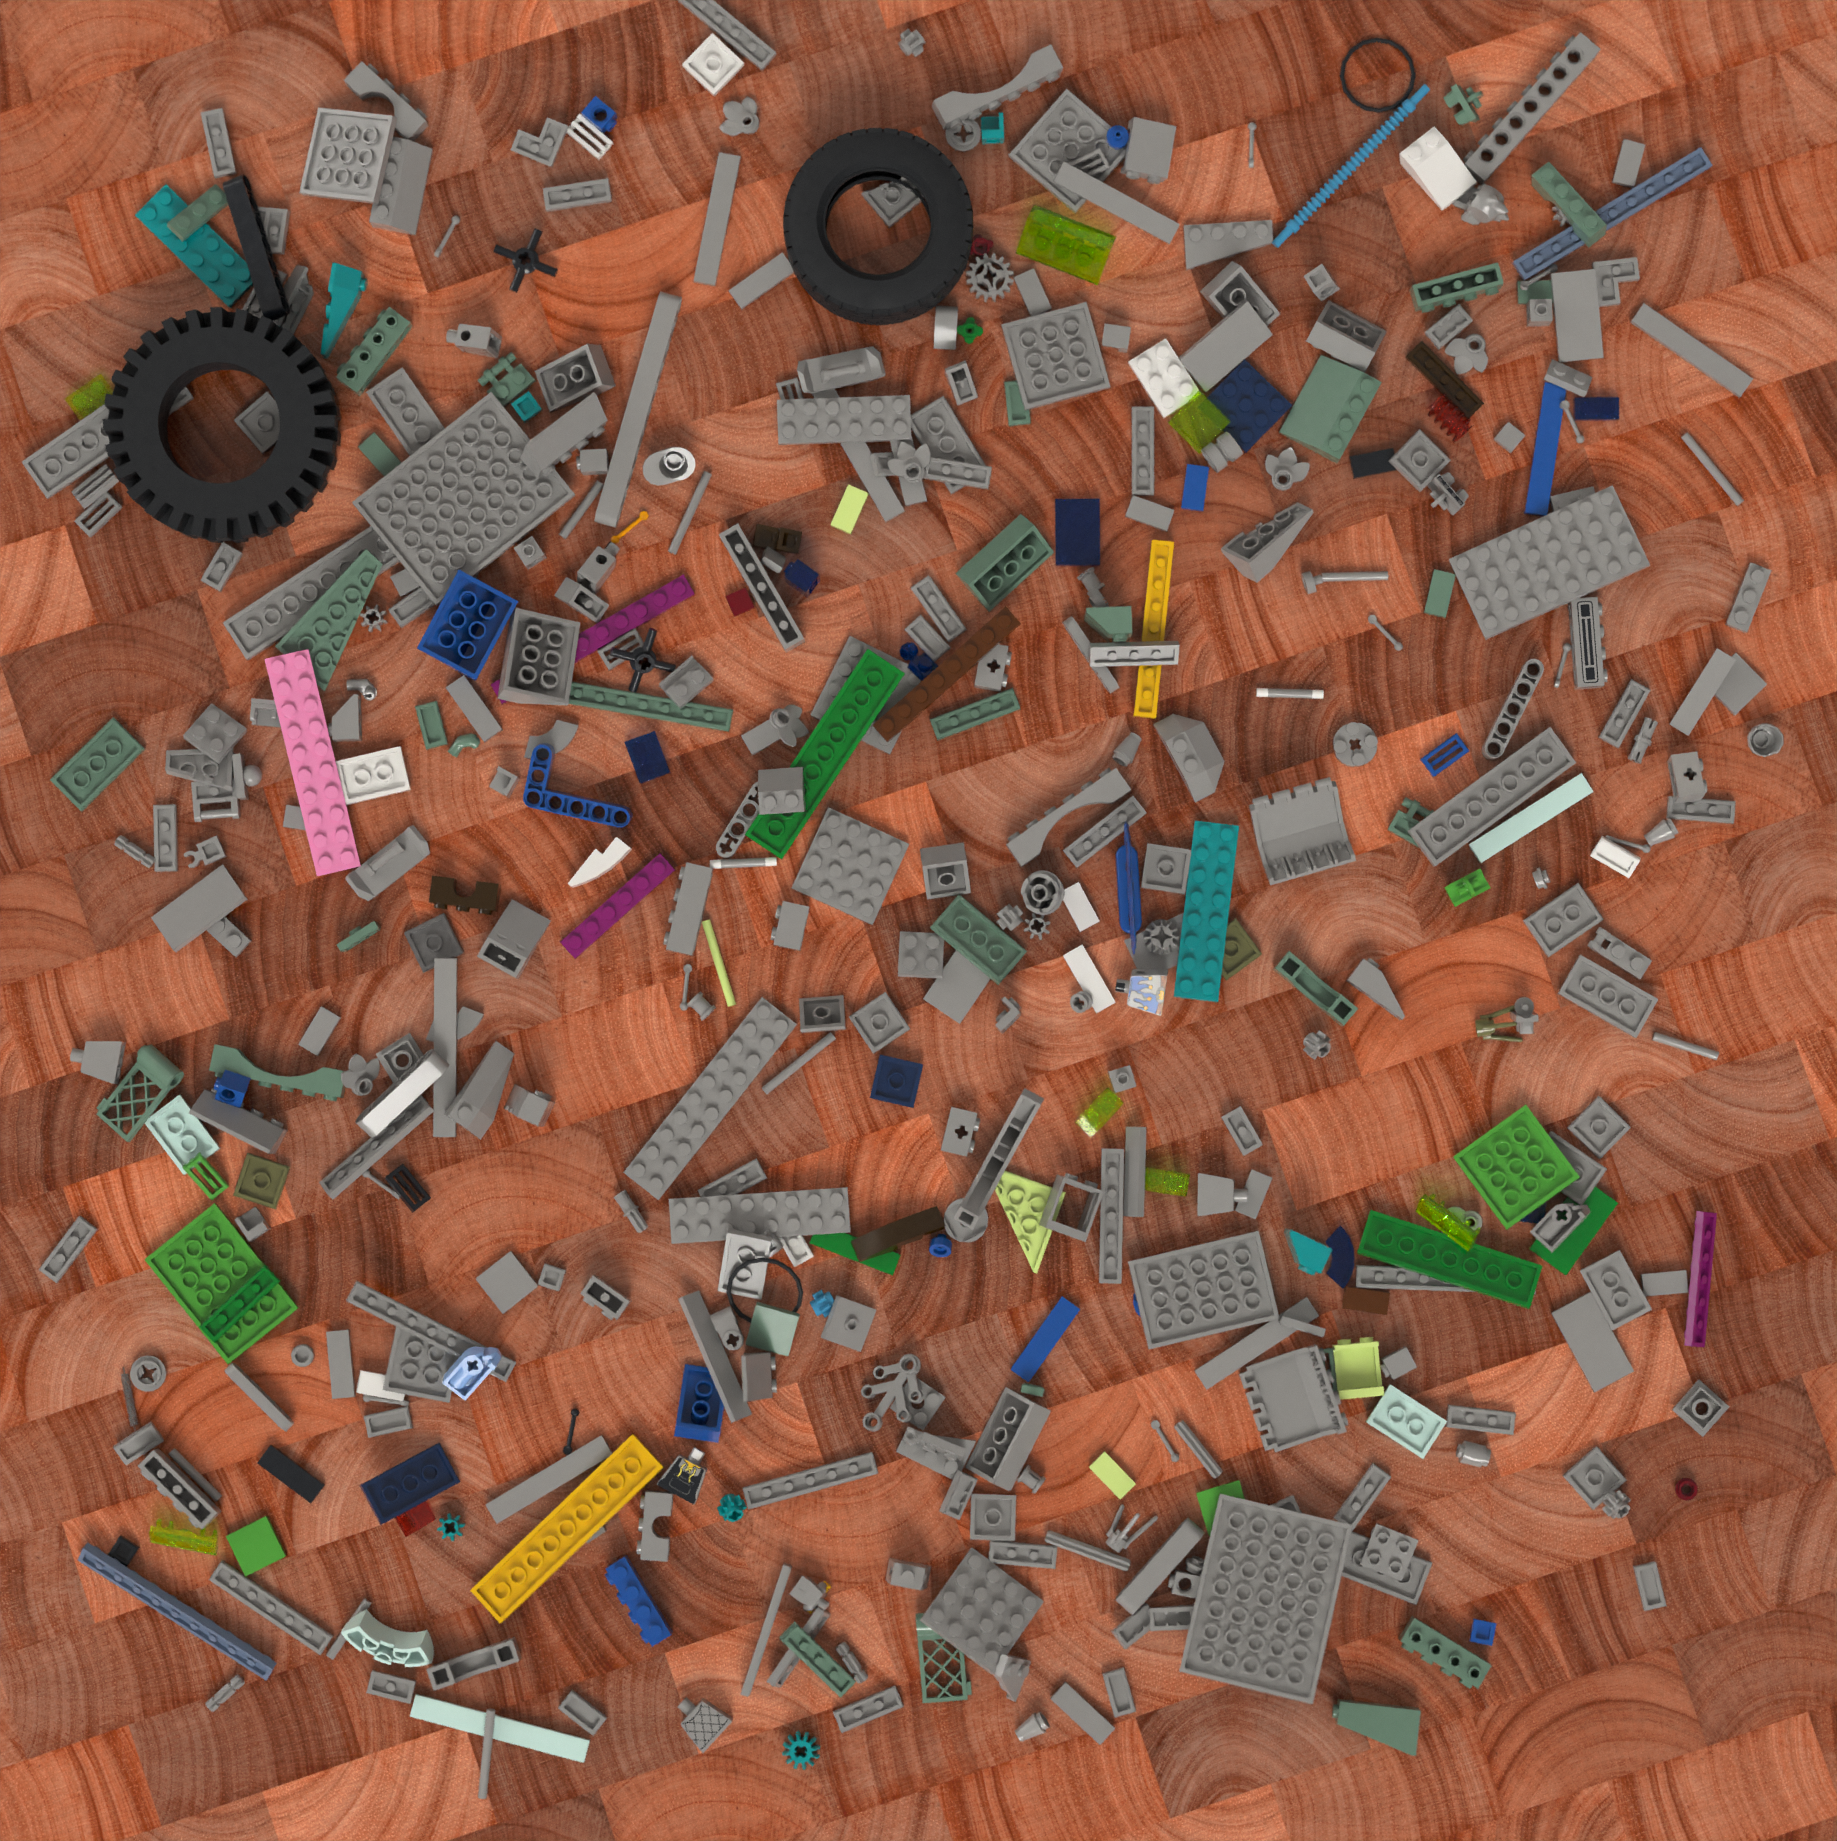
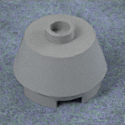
[1021,870,1065,915]

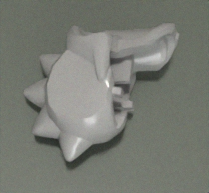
[1452,183,1509,225]

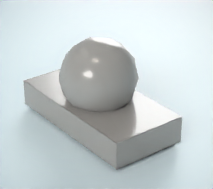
[232,753,262,800]

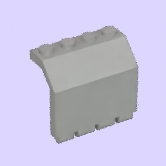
[1249,777,1356,885]
[1239,1345,1349,1452]

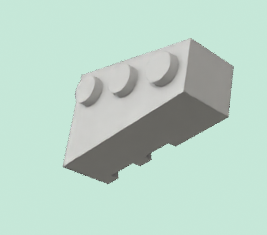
[504,1084,555,1127]

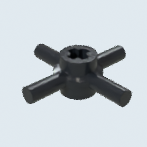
[493,229,558,293]
[610,628,676,693]

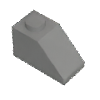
[554,577,609,623]
[328,694,362,742]

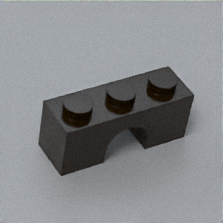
[429,876,501,915]

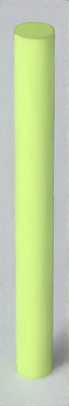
[702,919,736,1007]

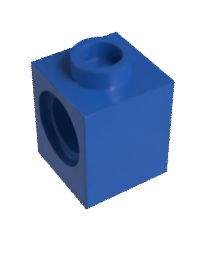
[581,96,617,134]
[213,1070,251,1108]

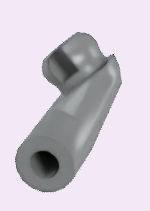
[346,679,377,701]

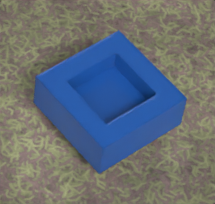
[1469,1618,1496,1646]

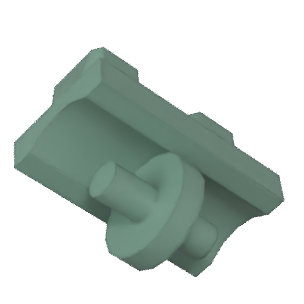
[1443,84,1483,126]

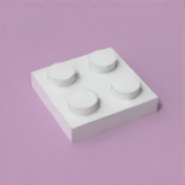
[682,33,745,96]

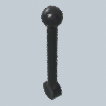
[563,1408,579,1455]

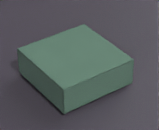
[1020,1382,1044,1397]

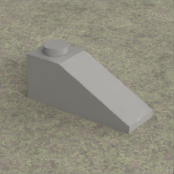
[1346,958,1405,1020]

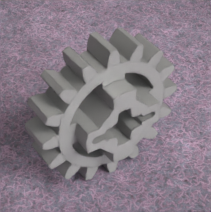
[966,253,1014,302]

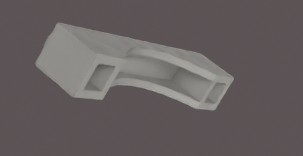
[932,45,1063,130]
[1006,768,1131,867]

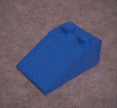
[674,1364,724,1443]

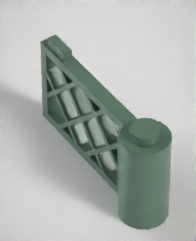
[97,1044,184,1142]
[916,1613,972,1703]

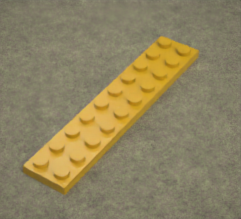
[470,1434,664,1624]

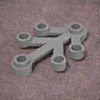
[861,1354,924,1432]

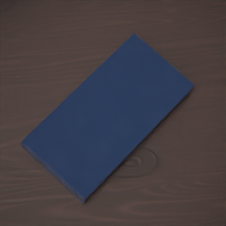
[359,1443,460,1526]

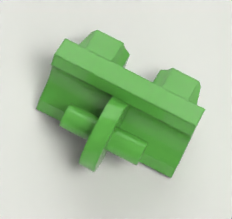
[1444,869,1491,907]

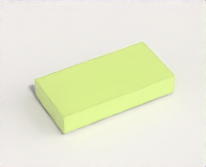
[830,484,869,534]
[1089,1451,1136,1499]

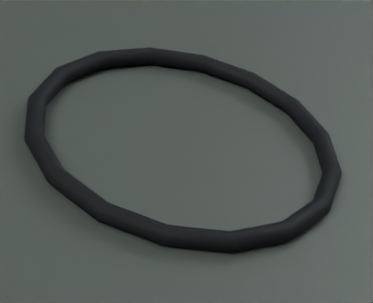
[1340,38,1416,113]
[726,1257,803,1323]

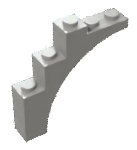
[953,1088,1044,1230]

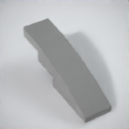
[1149,1604,1195,1631]

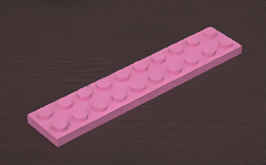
[264,649,361,876]

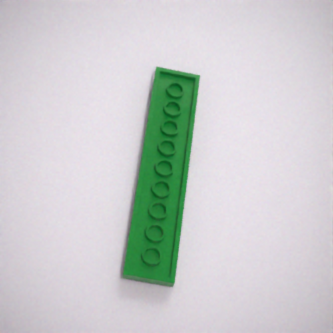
[745,649,905,859]

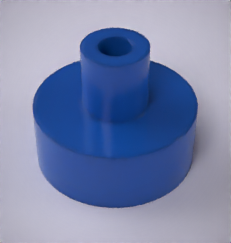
[1106,125,1129,149]
[929,1234,952,1257]

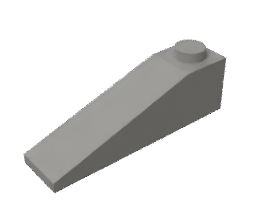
[1221,502,1314,583]
[444,1041,514,1140]

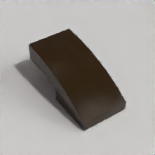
[752,524,802,554]

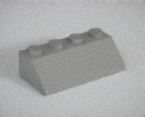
[369,137,433,235]
[520,392,607,478]
[189,1088,288,1154]
[965,1387,1051,1491]

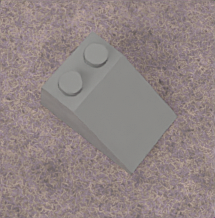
[1200,261,1280,326]
[535,344,616,412]
[741,1352,777,1402]

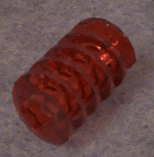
[1427,393,1474,442]

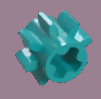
[717,1494,747,1522]
[437,1513,466,1541]

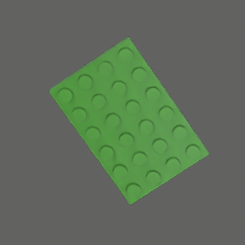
[144,1203,299,1364]

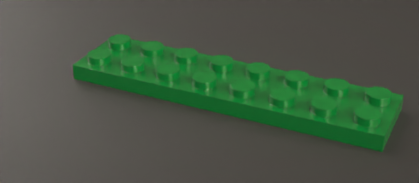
[1357,1210,1543,1309]

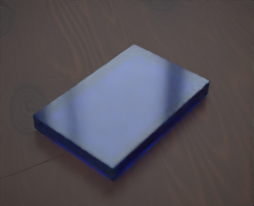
[1055,499,1100,566]

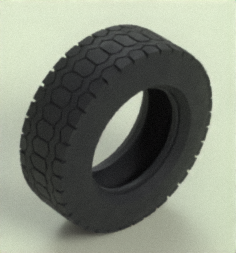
[783,128,973,325]

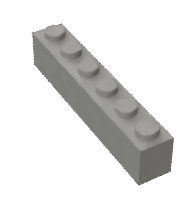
[719,524,805,653]

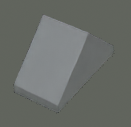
[945,361,978,405]

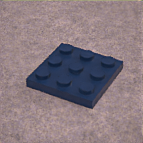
[1198,359,1292,454]

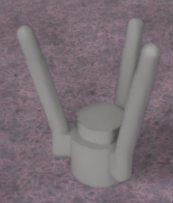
[1105,1504,1158,1553]

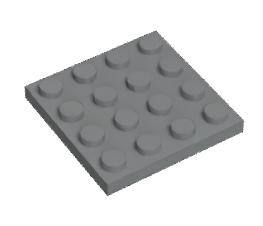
[1009,89,1128,214]
[299,107,397,204]
[1001,302,1110,411]
[810,636,929,755]
[792,807,909,925]
[920,1548,1044,1675]

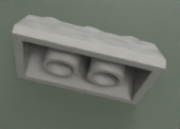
[1306,300,1387,373]

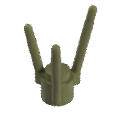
[1475,1005,1523,1042]

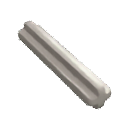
[1174,1420,1223,1478]

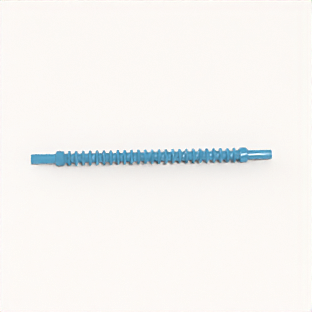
[1272,84,1430,248]

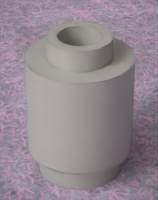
[1456,1440,1491,1467]

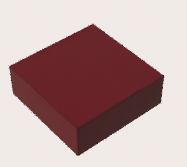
[725,587,755,617]

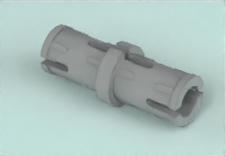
[1628,717,1658,764]

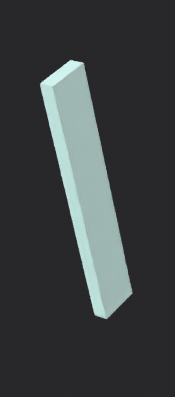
[1469,773,1594,863]

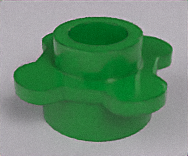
[957,317,983,344]

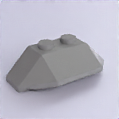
[1153,714,1225,803]

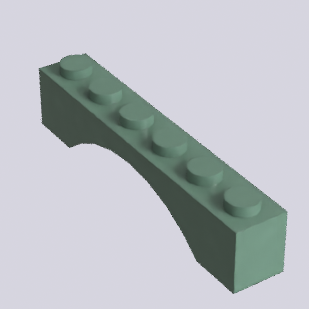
[209,1044,346,1101]

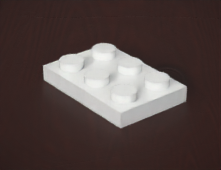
[1128,338,1201,419]
[336,746,411,805]

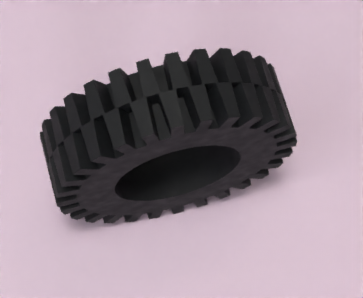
[103,307,341,543]

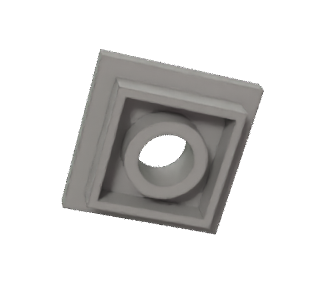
[376,1033,424,1083]
[890,1378,946,1431]
[1672,1379,1729,1437]

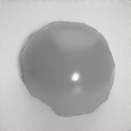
[1747,723,1784,757]

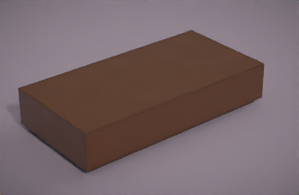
[1342,1286,1390,1315]

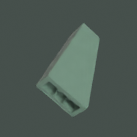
[1332,1699,1421,1756]

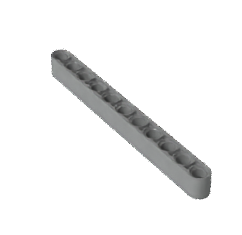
[594,291,682,528]

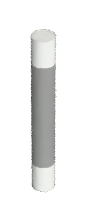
[1256,688,1324,699]
[710,857,777,869]

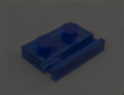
[625,731,670,784]

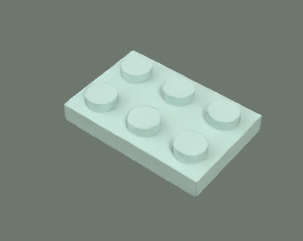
[145,1095,221,1175]
[1365,1384,1447,1459]

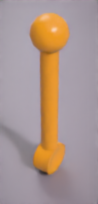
[611,511,648,544]

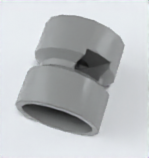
[1201,431,1243,473]

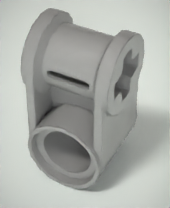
[710,1306,744,1350]

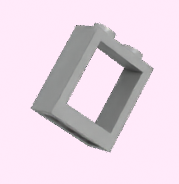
[1039,1173,1104,1242]

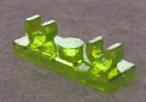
[1415,1194,1480,1251]
[149,1519,218,1556]

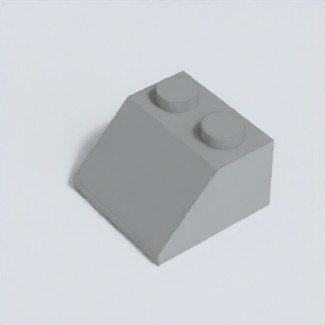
[758,767,806,815]
[920,842,971,899]

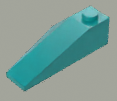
[320,263,367,359]

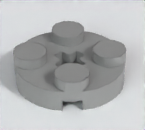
[1333,722,1378,767]
[944,1198,988,1243]

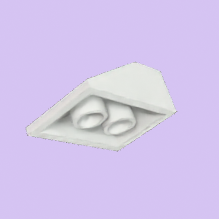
[1400,127,1477,211]

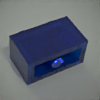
[784,559,821,598]

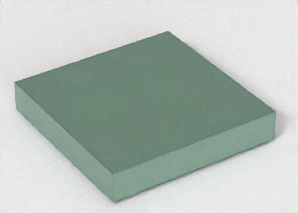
[745,1302,800,1357]

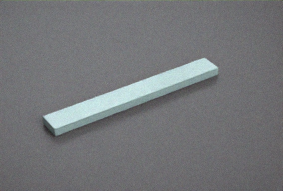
[410,1694,590,1763]

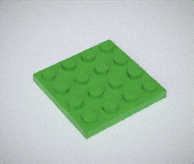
[1453,1105,1580,1230]

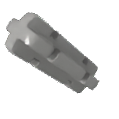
[114,835,155,868]
[836,1641,868,1684]
[205,1675,245,1712]

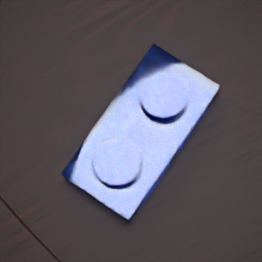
[1573,397,1619,421]

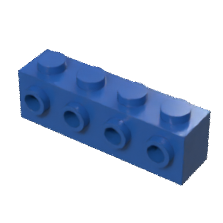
[605,1555,673,1647]

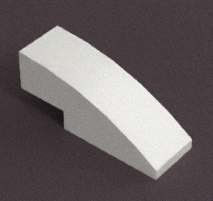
[568,837,632,888]

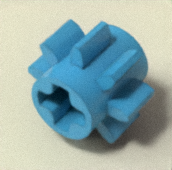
[810,1290,834,1318]

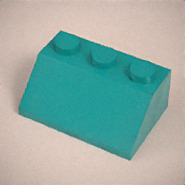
[1284,1229,1332,1276]

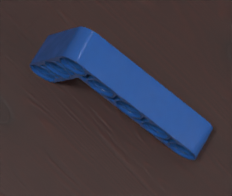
[523,743,632,827]

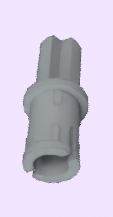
[614,1190,648,1233]

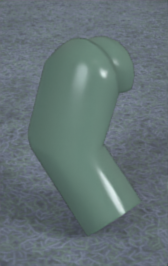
[447,733,480,758]

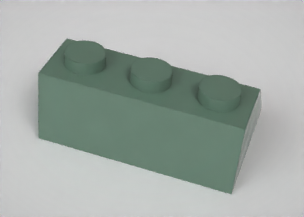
[1084,606,1132,642]

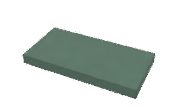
[50,717,145,812]
[930,894,1027,985]

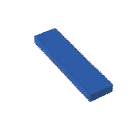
[1010,1296,1080,1383]

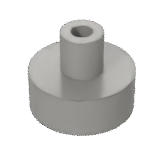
[1301,571,1323,594]

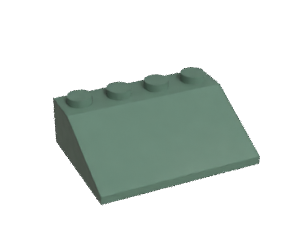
[1279,355,1382,464]

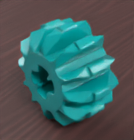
[782,1731,820,1770]

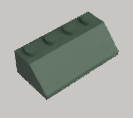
[955,514,1054,612]

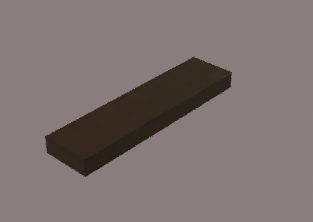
[1405,341,1484,420]

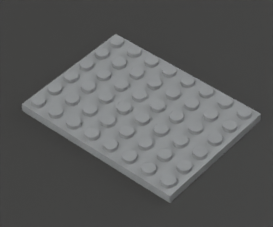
[352,392,575,606]
[1179,1494,1353,1704]

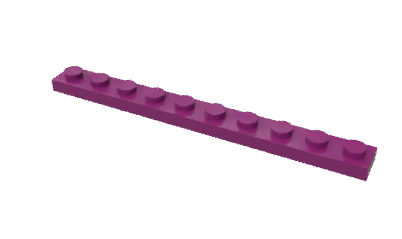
[491,574,695,704]

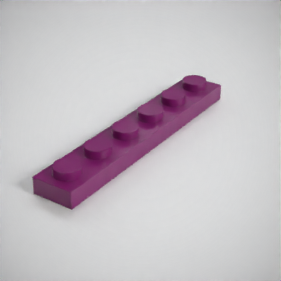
[560,854,675,959]
[1684,1211,1717,1347]

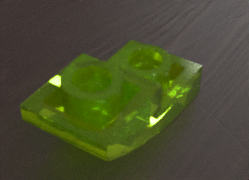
[1075,1087,1124,1137]
[1145,1166,1190,1197]

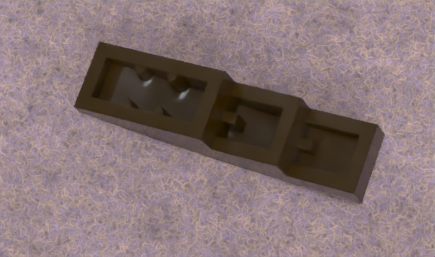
[851,1206,945,1262]

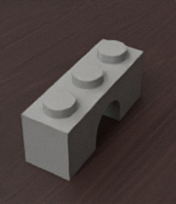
[637,1490,673,1562]

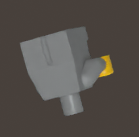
[790,1575,831,1614]

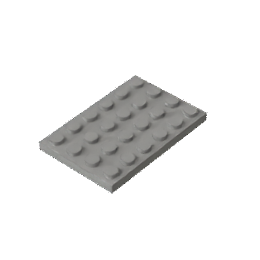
[1127,1231,1279,1349]

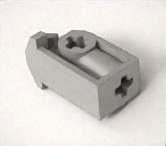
[1530,1203,1591,1253]

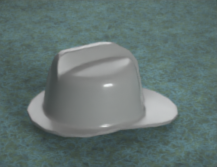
[643,447,695,486]

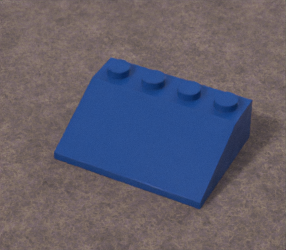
[417,570,518,681]

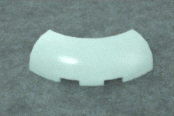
[341,1609,434,1667]

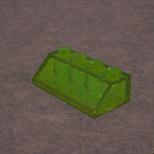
[1016,205,1116,285]

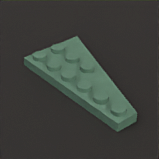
[275,549,383,692]

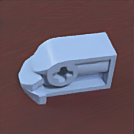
[443,1346,502,1401]

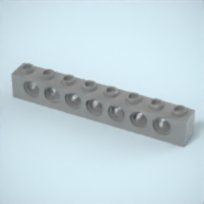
[1463,32,1601,185]

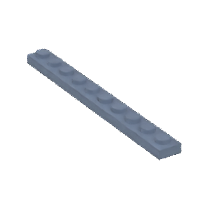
[1512,147,1713,281]
[78,1542,277,1681]

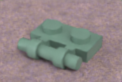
[477,352,536,408]
[1387,797,1434,848]

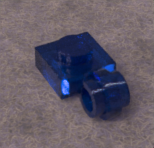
[899,642,938,681]

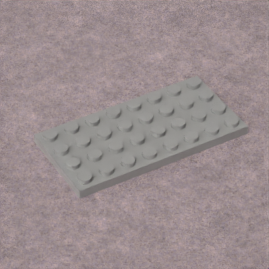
[1449,485,1650,640]

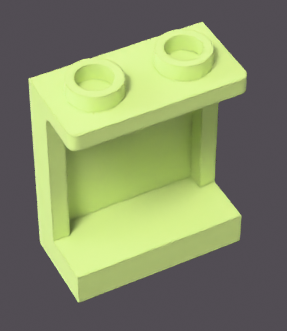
[1332,1337,1384,1400]

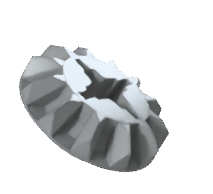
[946,118,981,152]
[1143,919,1179,955]
[130,1355,167,1392]

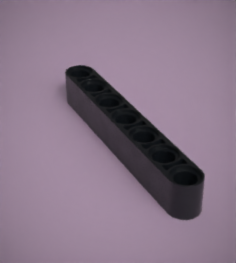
[223,174,290,321]

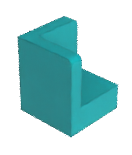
[981,112,1004,144]

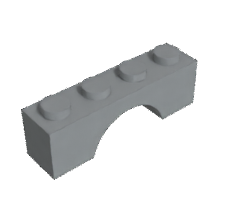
[344,61,428,142]
[426,1637,522,1691]

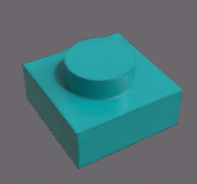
[511,391,542,423]

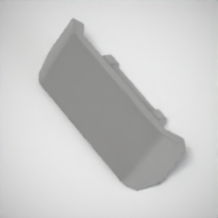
[797,346,885,393]
[345,825,430,901]

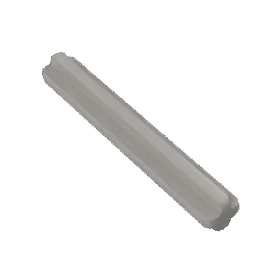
[1045,1530,1131,1571]

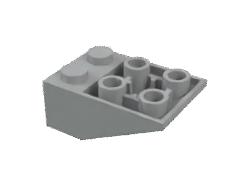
[477,899,551,979]

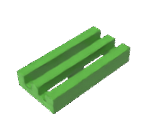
[182,1152,229,1200]

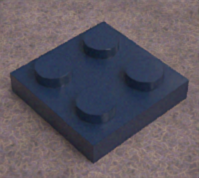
[870,1055,923,1108]

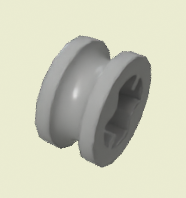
[1070,991,1093,1013]

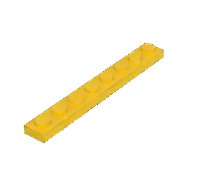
[1133,540,1174,719]

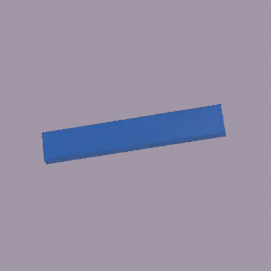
[1524,382,1566,516]

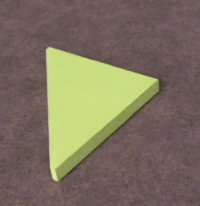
[995,1171,1066,1274]

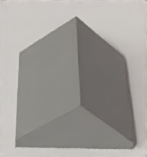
[799,995,846,1033]

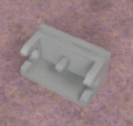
[250,698,281,728]

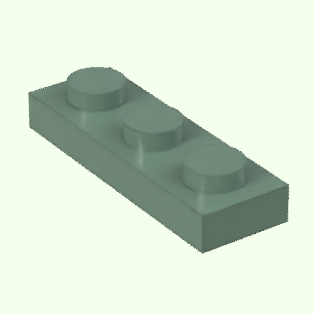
[167,184,228,242]

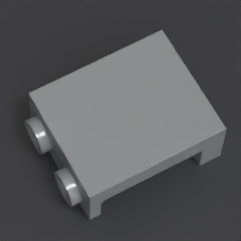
[1120,117,1176,184]

